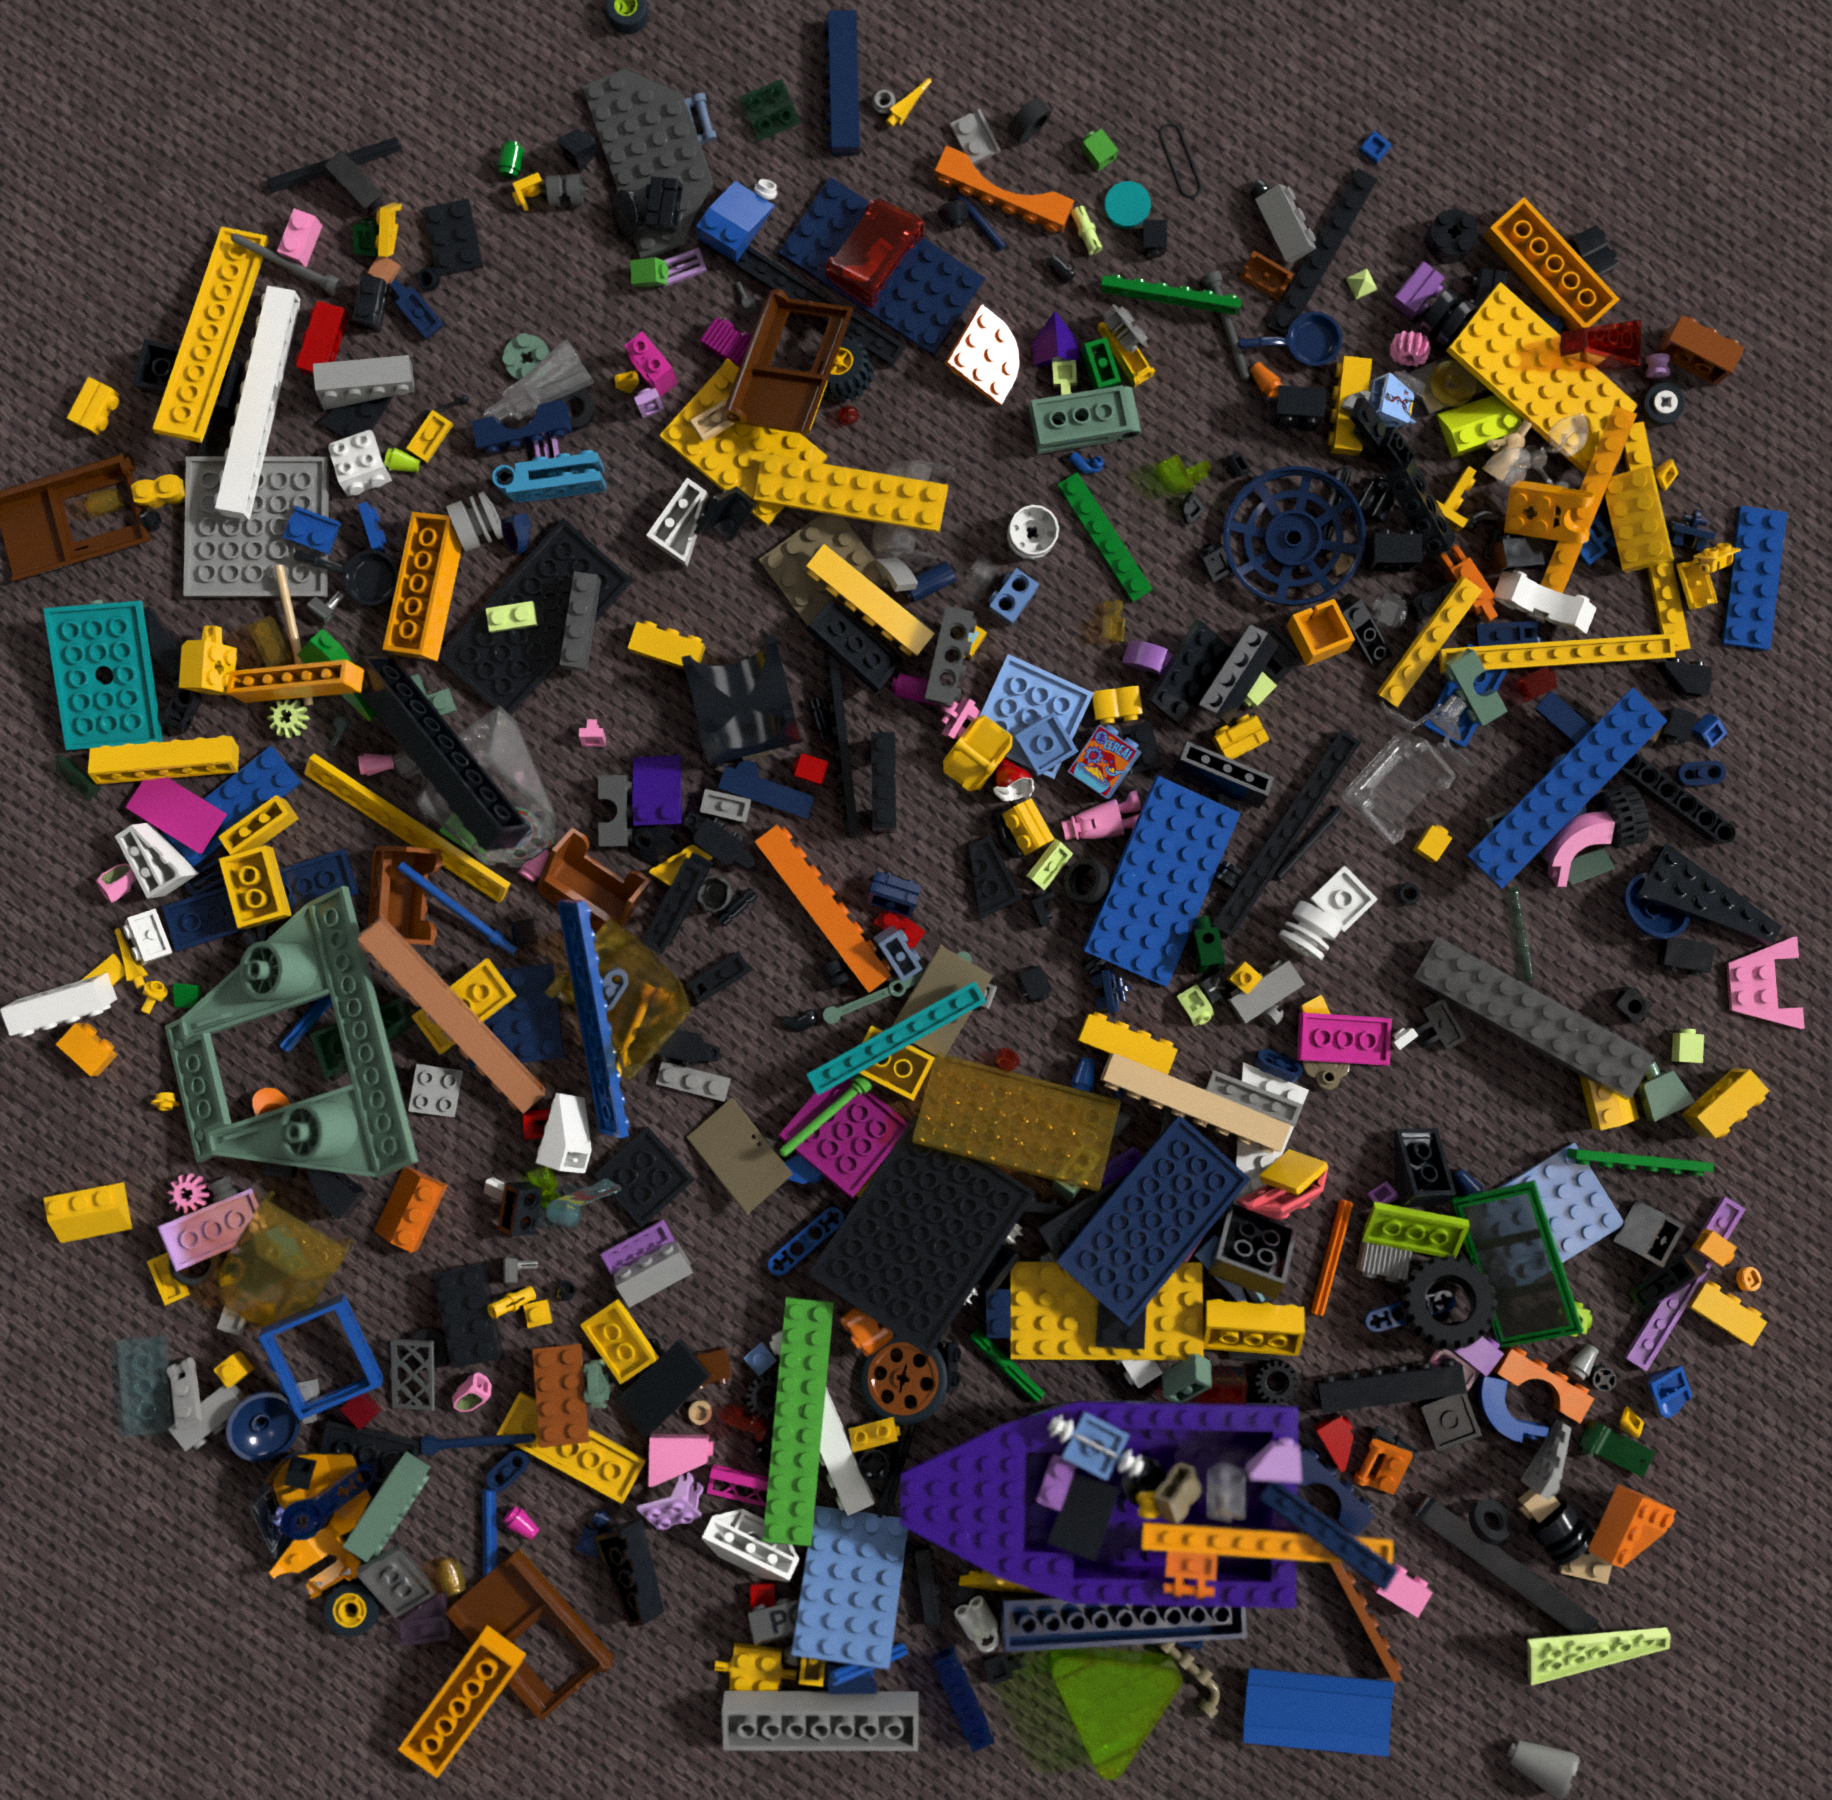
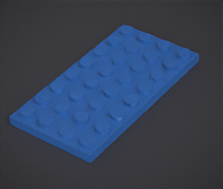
[1082,776,1241,987]

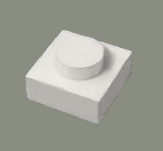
[1391,1027,1419,1050]

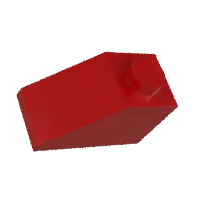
[1313,1413,1354,1473]

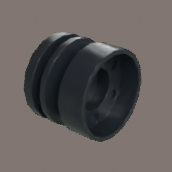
[1528,1499,1595,1566]

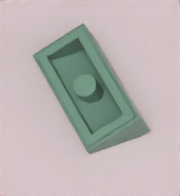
[1567,848,1615,886]

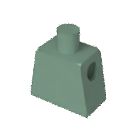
[1637,1061,1695,1122]

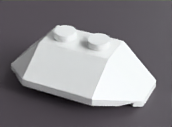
[702,1509,799,1582]

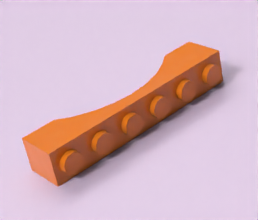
[935,146,1074,233]

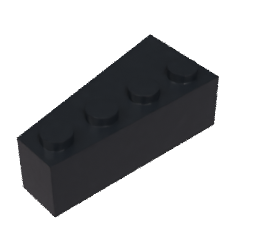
[593,1519,664,1627]

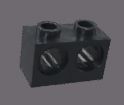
[498,1181,543,1237]

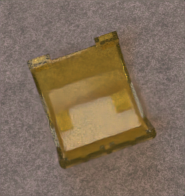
[545,920,691,1080]

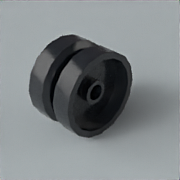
[1419,288,1477,350]

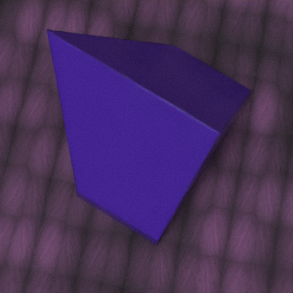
[1031,311,1080,367]

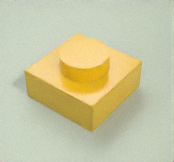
[523,1299,552,1328]

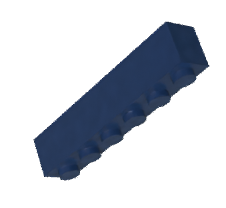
[824,10,860,156]

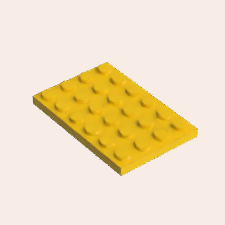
[659,368,828,527]

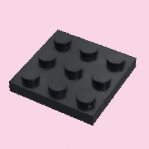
[594,1126,695,1228]

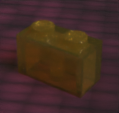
[248,616,295,667]

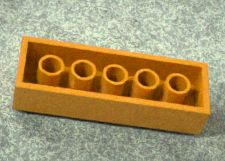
[1483,197,1620,338]
[383,512,462,661]
[398,1625,526,1778]

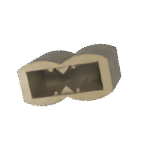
[1155,1463,1202,1524]

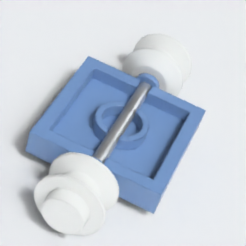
[1048,1411,1144,1480]

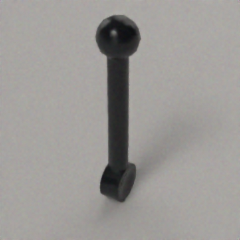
[423,395,469,419]

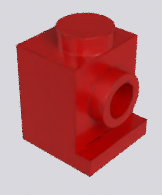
[523,1108,551,1140]

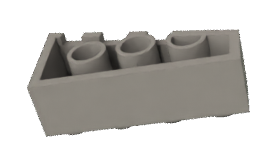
[313,355,415,410]

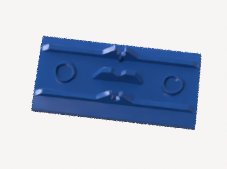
[1243,1668,1394,1757]

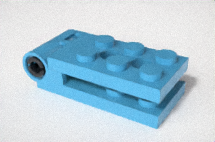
[492,450,607,504]

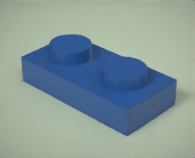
[358,502,387,552]

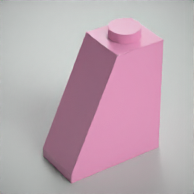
[648,1434,714,1487]

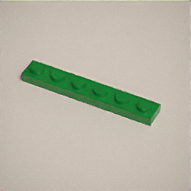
[1101,274,1242,316]
[1057,472,1153,603]
[1567,1148,1714,1176]

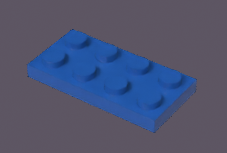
[1422,644,1508,749]

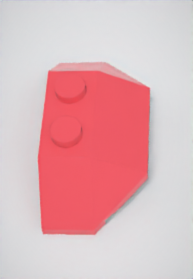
[1236,1158,1328,1220]

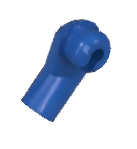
[1068,451,1104,474]

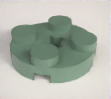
[503,333,551,382]
[584,1359,610,1409]

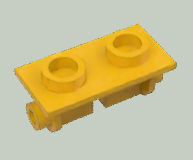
[1694,543,1741,575]
[848,1417,901,1453]

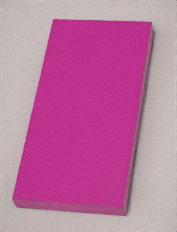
[125,777,227,854]
[1297,1012,1392,1066]

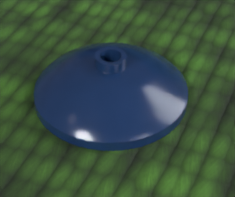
[1623,873,1690,940]
[225,1391,300,1462]

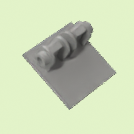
[1103,304,1149,353]
[408,1064,463,1117]

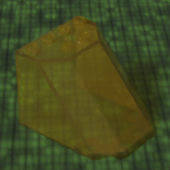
[217,1190,354,1328]

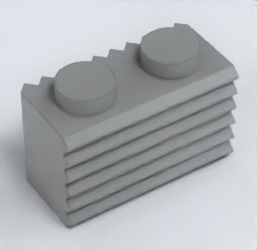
[1356,1241,1412,1283]

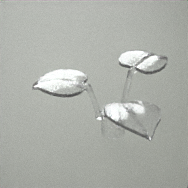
[1485,413,1588,489]
[1380,695,1474,767]

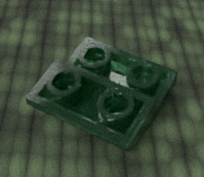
[739,79,801,141]

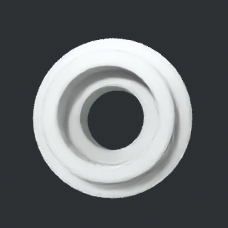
[754,179,777,201]

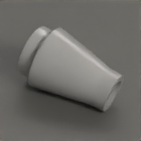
[1567,1343,1599,1381]

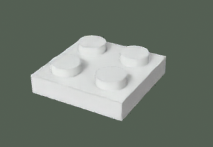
[1310,865,1378,932]

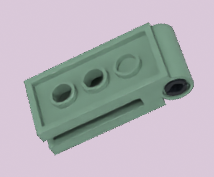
[1029,385,1142,454]

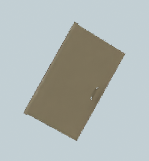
[891,945,993,1060]
[686,1098,793,1215]

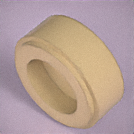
[688,1400,712,1425]

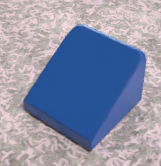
[1692,713,1727,749]

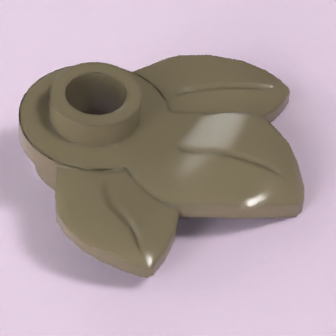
[1302,1060,1350,1090]

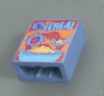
[1068,724,1141,799]

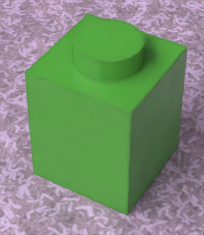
[1081,128,1118,172]
[630,257,669,288]

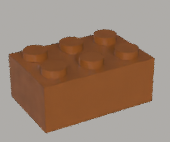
[1654,315,1745,386]

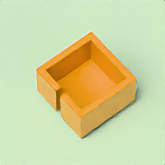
[1286,599,1355,666]

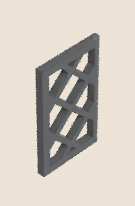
[391,1339,435,1411]

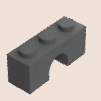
[598,775,634,848]

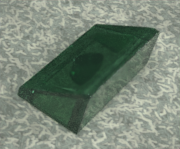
[56,755,101,801]

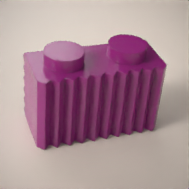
[699,317,751,367]

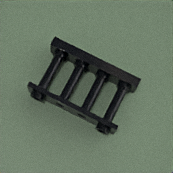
[641,852,714,955]

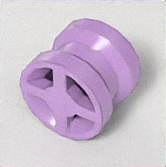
[1645,353,1670,378]

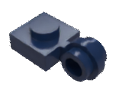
[576,1510,610,1559]

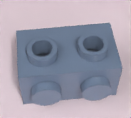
[873,925,923,982]

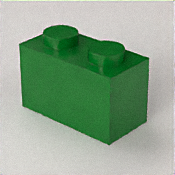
[1081,337,1121,390]

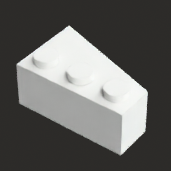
[646,478,709,567]
[115,823,199,899]

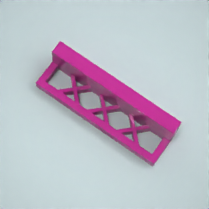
[707,1464,769,1507]

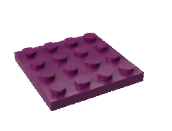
[778,1076,909,1199]

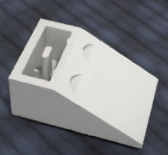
[536,1093,592,1173]

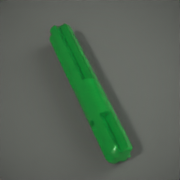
[969,1328,1044,1403]

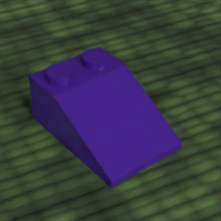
[632,755,683,828]

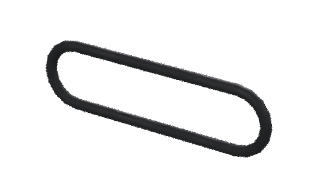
[1159,123,1202,198]

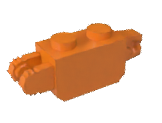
[1439,545,1498,623]

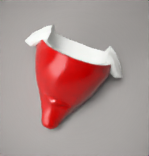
[993,757,1034,802]

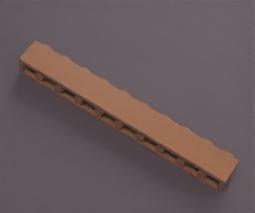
[358,915,546,1114]

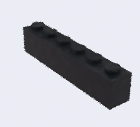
[1316,1358,1467,1413]

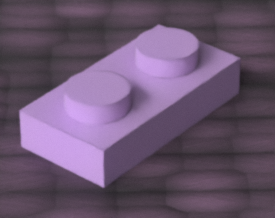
[634,388,664,418]

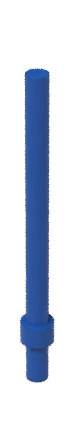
[397,862,518,956]

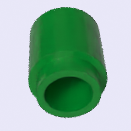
[497,141,524,179]

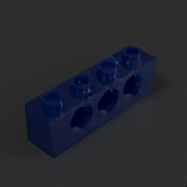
[932,1645,995,1753]

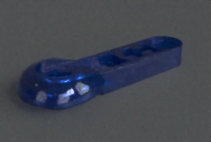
[281,1463,375,1541]

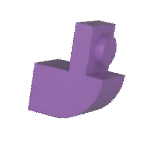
[1122,641,1173,676]

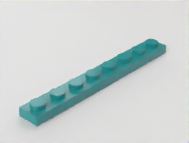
[806,981,987,1095]

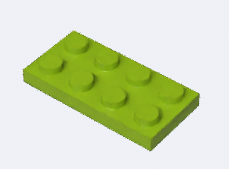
[1362,1202,1469,1258]

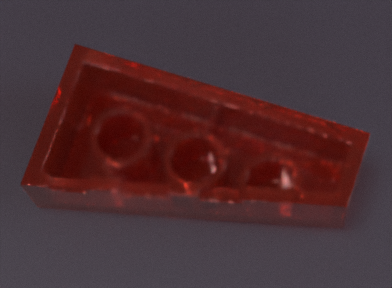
[1559,320,1641,371]

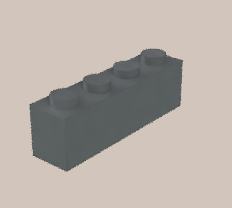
[559,571,601,673]

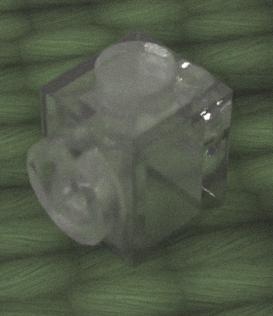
[1371,592,1408,631]

